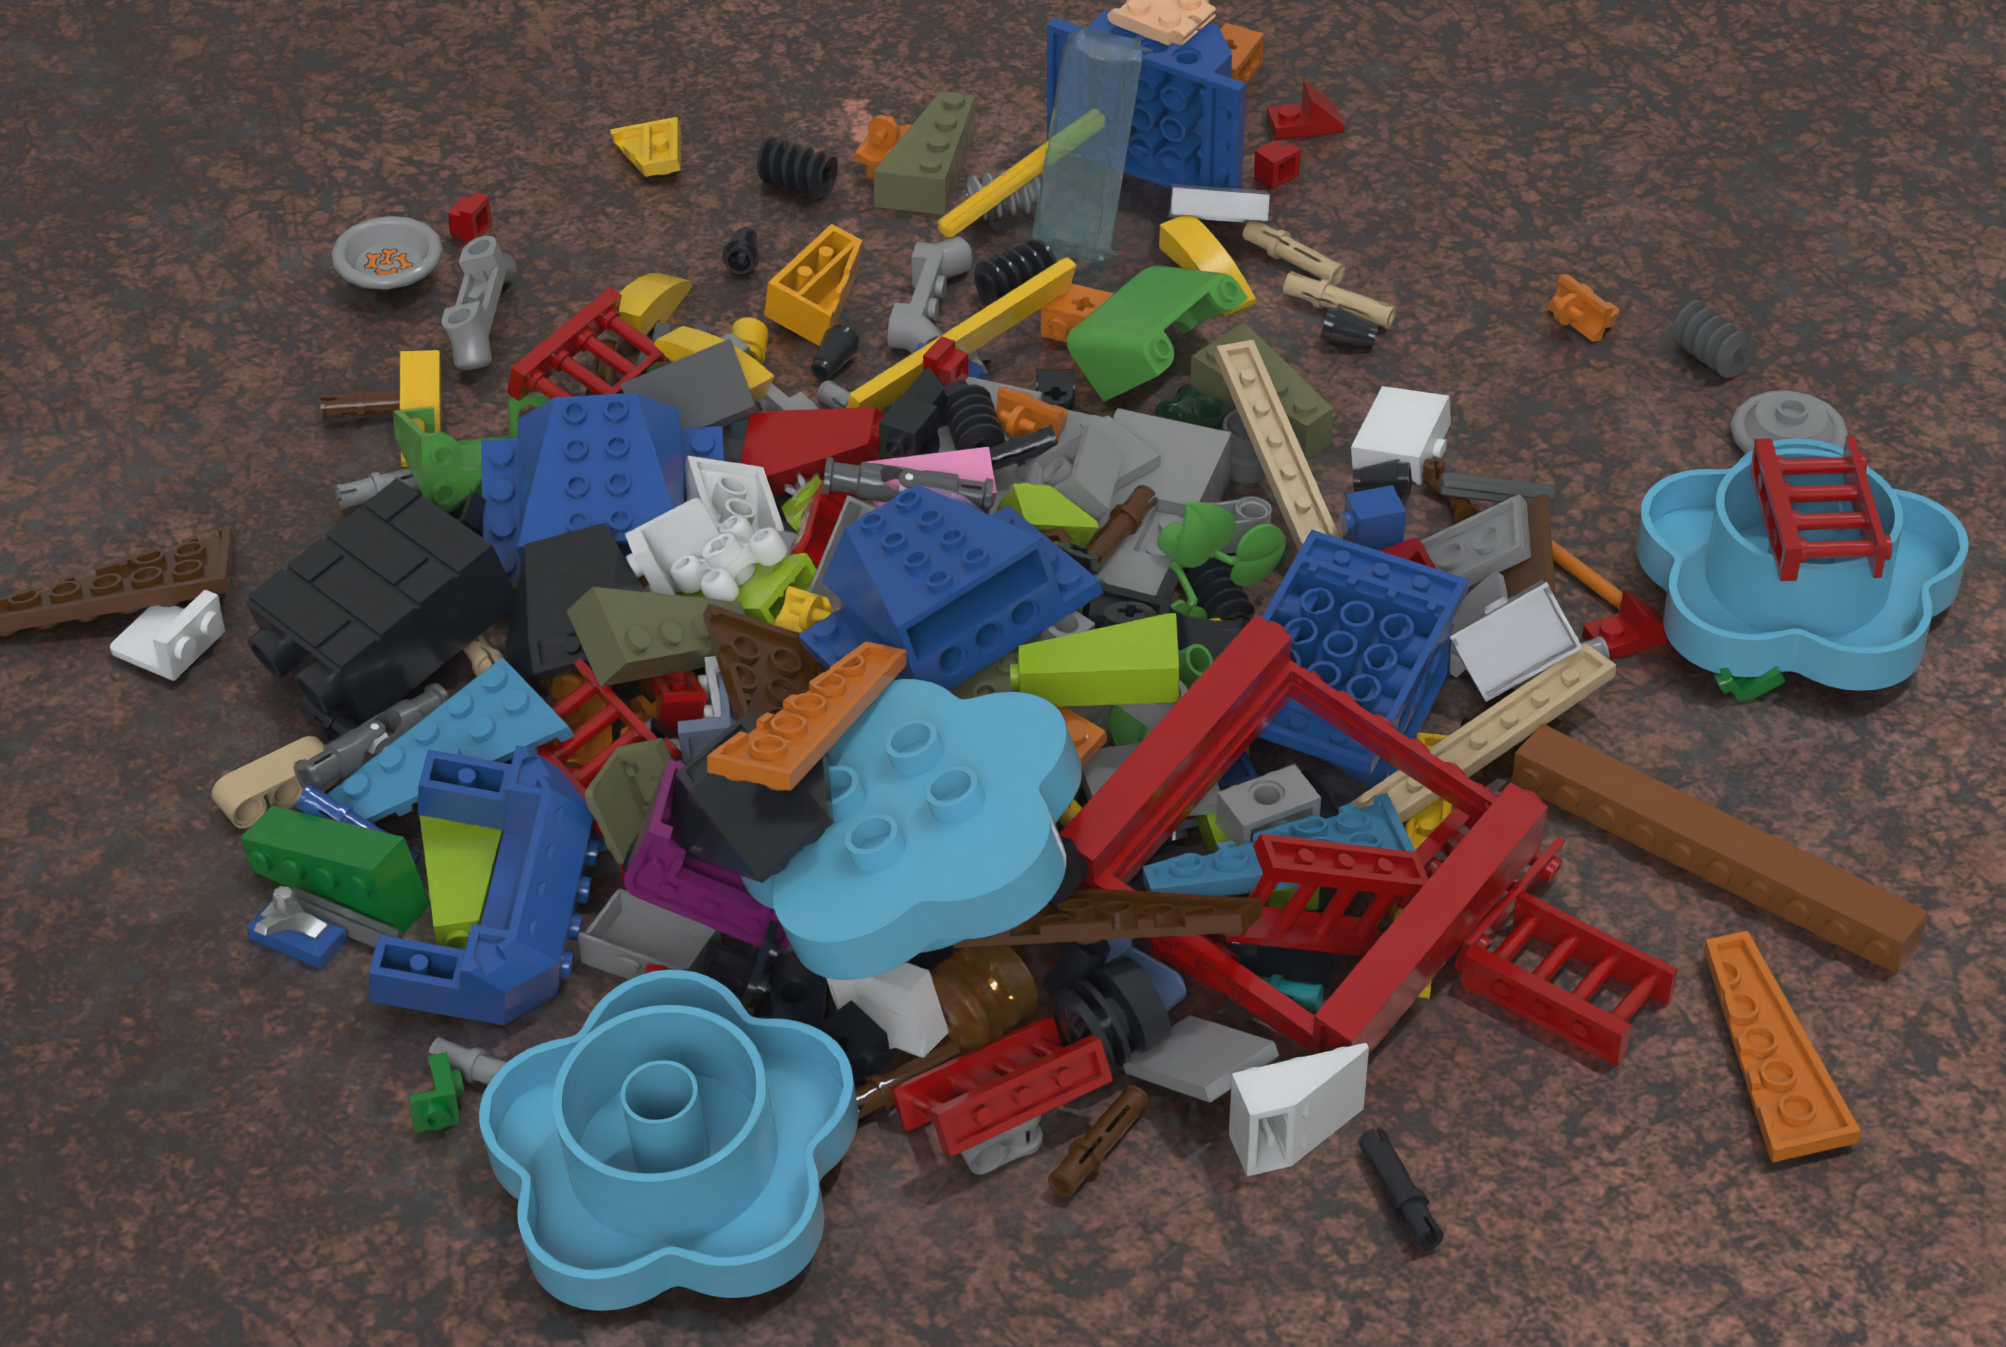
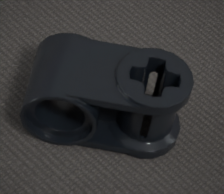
[1036,369,1075,411]

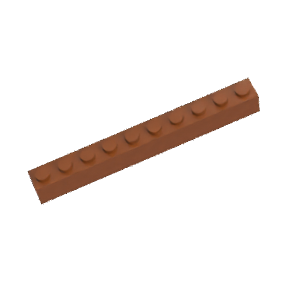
[1512,724,1929,974]

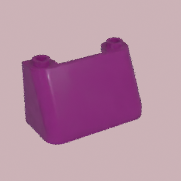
[623,759,791,951]

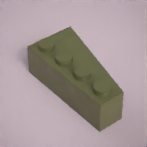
[873,92,976,215]
[1190,322,1333,461]
[567,587,746,687]

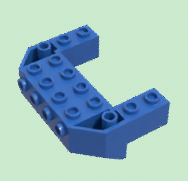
[369,745,600,1025]

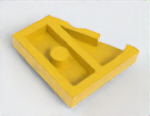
[610,117,681,177]

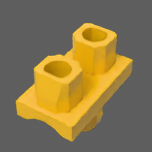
[774,586,833,634]

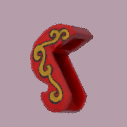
[790,482,866,569]

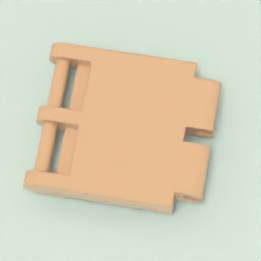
[1107,0,1216,46]

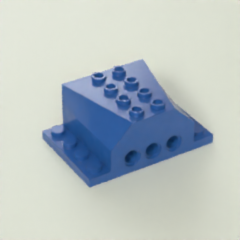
[1047,8,1246,189]
[481,393,724,582]
[798,484,1103,691]
[1258,529,1469,788]

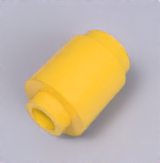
[730,317,769,365]

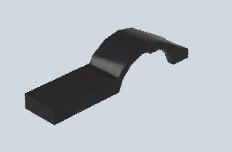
[1082,582,1250,662]

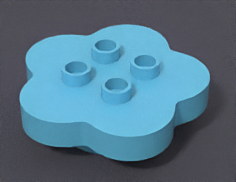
[1636,438,1969,691]
[740,679,1082,980]
[479,970,858,1311]

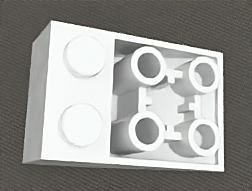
[1229,1043,1369,1177]

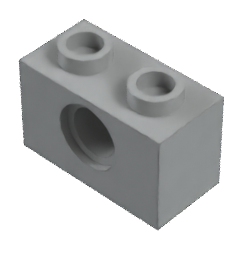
[1216,764,1321,846]

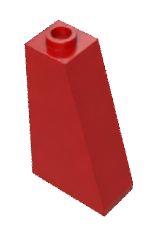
[740,407,884,497]

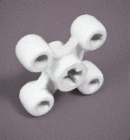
[670,515,787,601]

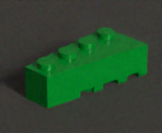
[240,806,431,935]

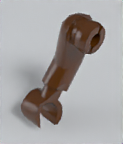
[1422,457,1479,524]

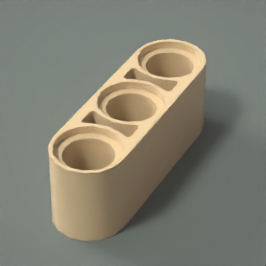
[212,736,340,829]

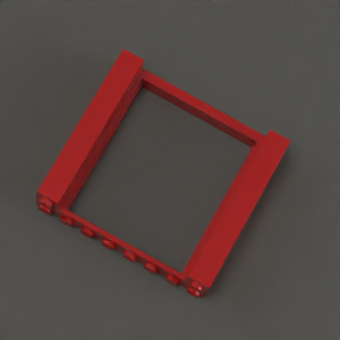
[1059,614,1548,1056]

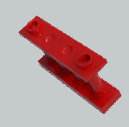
[507,287,670,401]
[1750,436,1892,581]
[537,658,682,842]
[1383,783,1566,972]
[1224,833,1429,956]
[1460,890,1678,1066]
[890,1015,1113,1157]

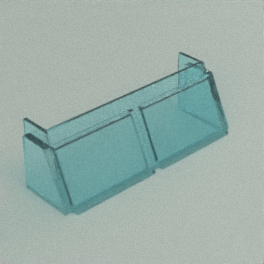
[1031,28,1153,263]

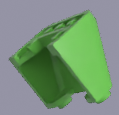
[1067,265,1248,402]

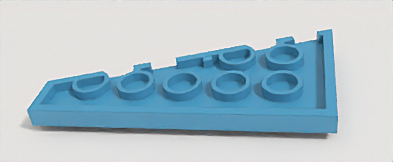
[303,657,574,824]
[1143,793,1416,897]

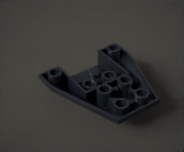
[503,523,645,697]
[669,714,834,883]

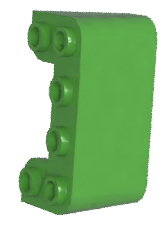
[393,393,550,511]

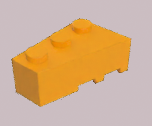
[764,224,863,346]

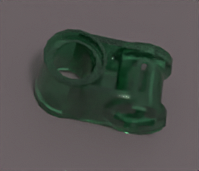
[1155,384,1229,430]

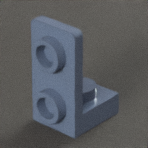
[678,672,736,765]

